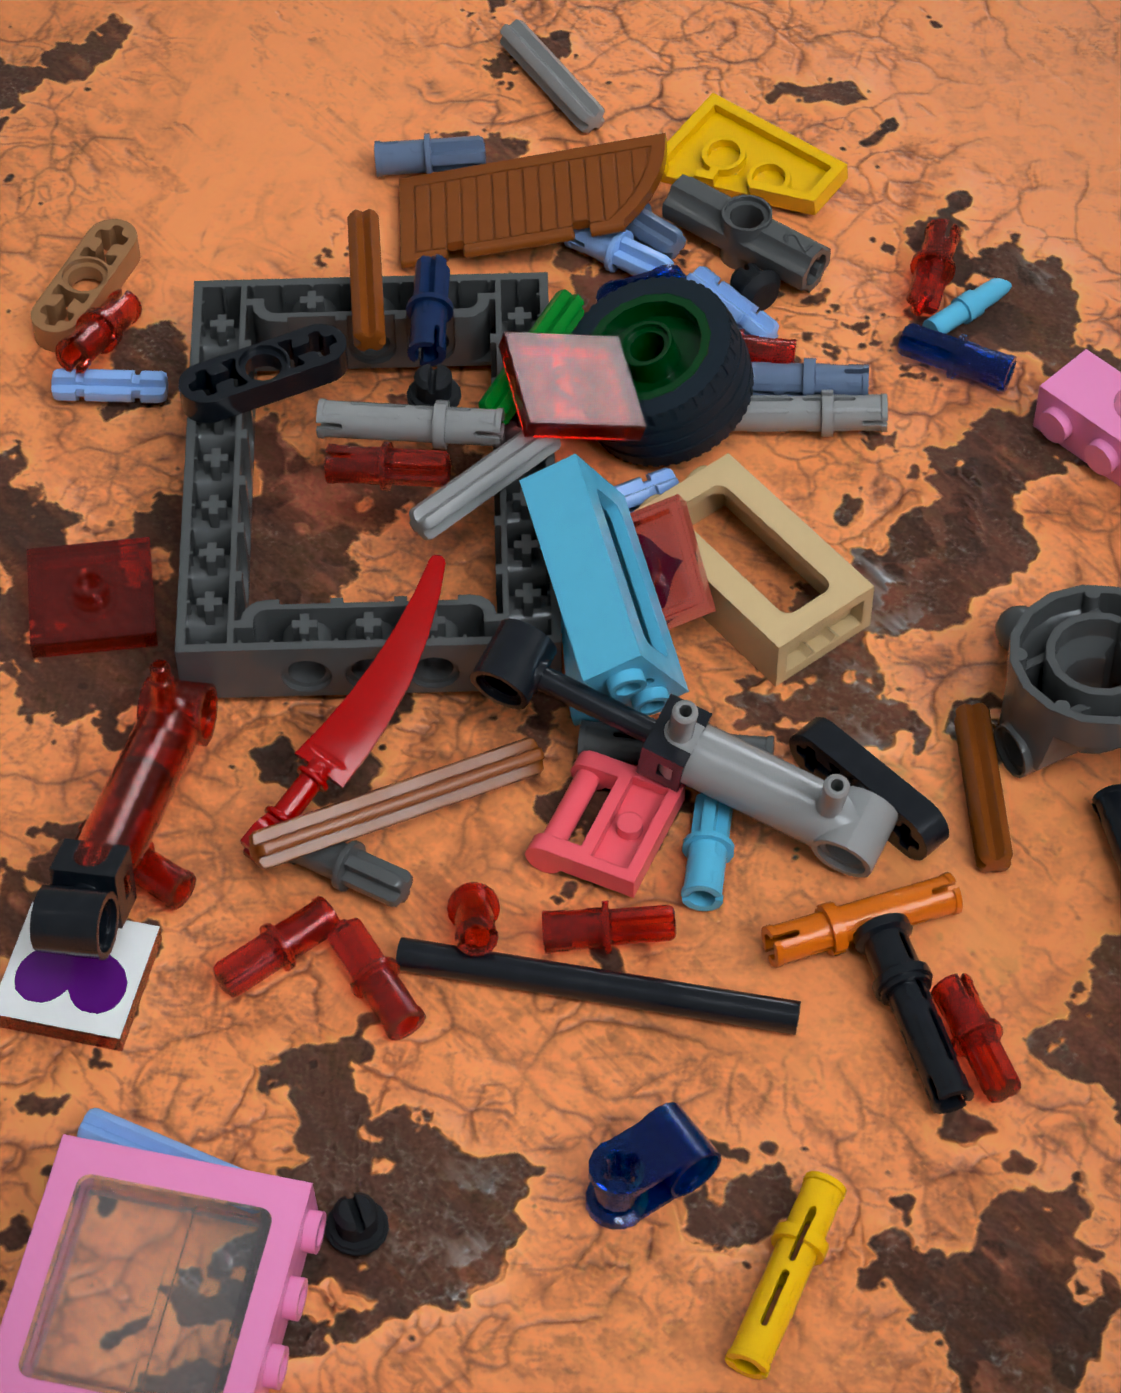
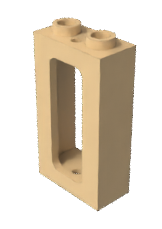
[633,453,874,687]

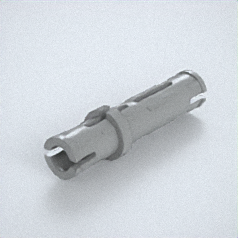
[734,389,888,437]
[316,398,505,450]

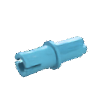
[681,793,735,911]

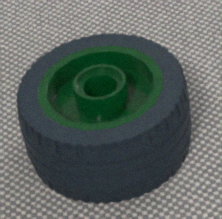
[564,276,754,467]

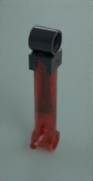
[30,659,218,960]

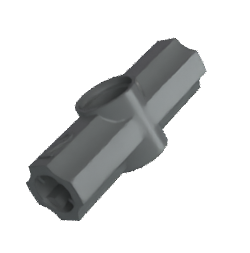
[662,174,831,293]

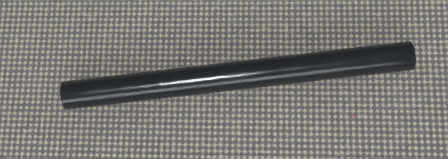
[396,937,801,1035]

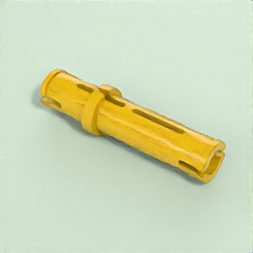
[725,1171,847,1380]

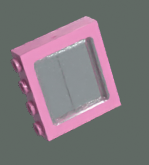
[0,1134,326,1393]

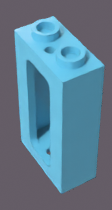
[519,454,689,715]

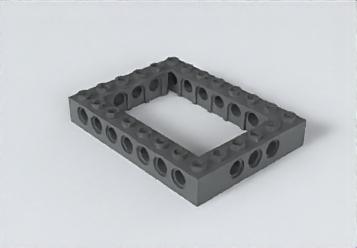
[175,272,562,699]

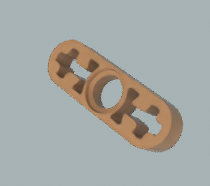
[31,219,140,352]

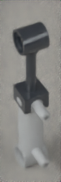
[470,618,898,878]

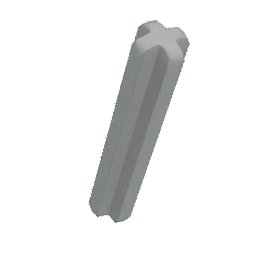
[500,19,605,133]
[409,418,561,540]

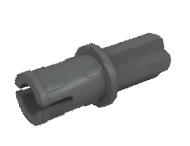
[289,840,413,907]

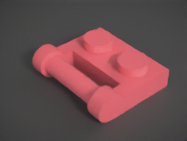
[525,750,686,898]

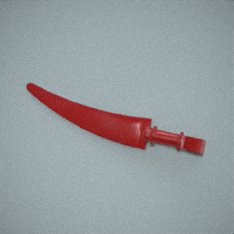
[240,555,446,863]

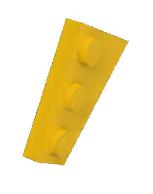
[660,93,848,215]

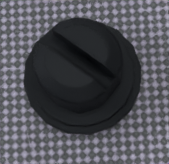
[730,263,781,313]
[407,364,461,407]
[325,1192,389,1256]

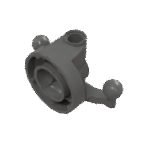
[994,585,1121,778]

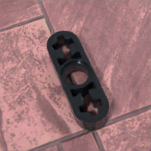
[179,324,348,423]
[789,717,949,860]

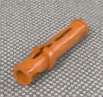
[761,872,963,968]

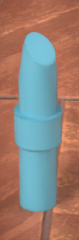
[922,278,1012,341]

